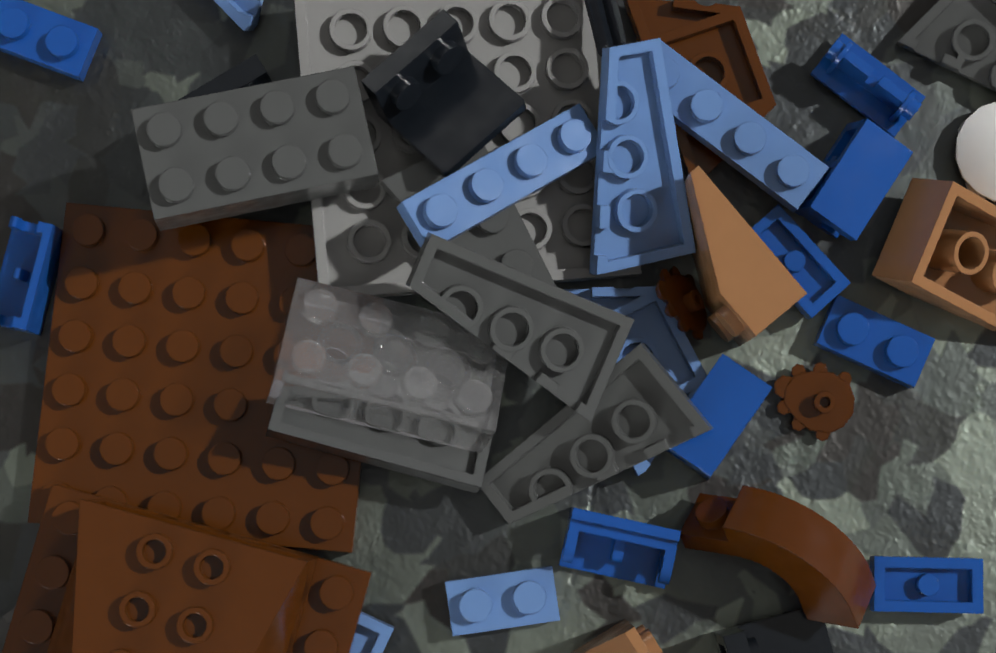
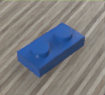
[0,0,103,82]
[752,204,851,320]
[813,295,935,389]
[870,556,984,614]

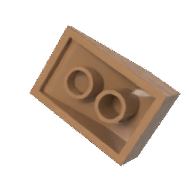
[684,166,807,346]
[872,178,996,332]

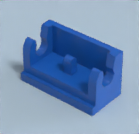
[795,118,913,241]
[0,216,63,336]
[667,354,773,481]
[558,507,681,589]

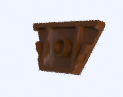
[623,0,776,177]

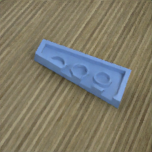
[589,38,696,275]

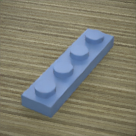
[661,41,829,213]
[396,103,597,248]

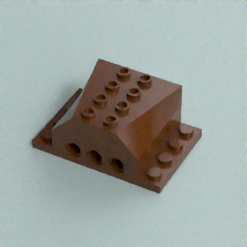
[2,484,372,653]

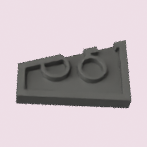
[895,0,996,92]

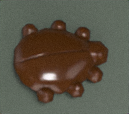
[655,266,707,340]
[774,362,855,441]

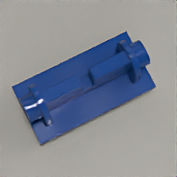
[810,33,925,137]

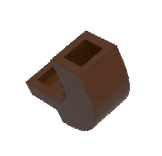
[680,485,876,629]

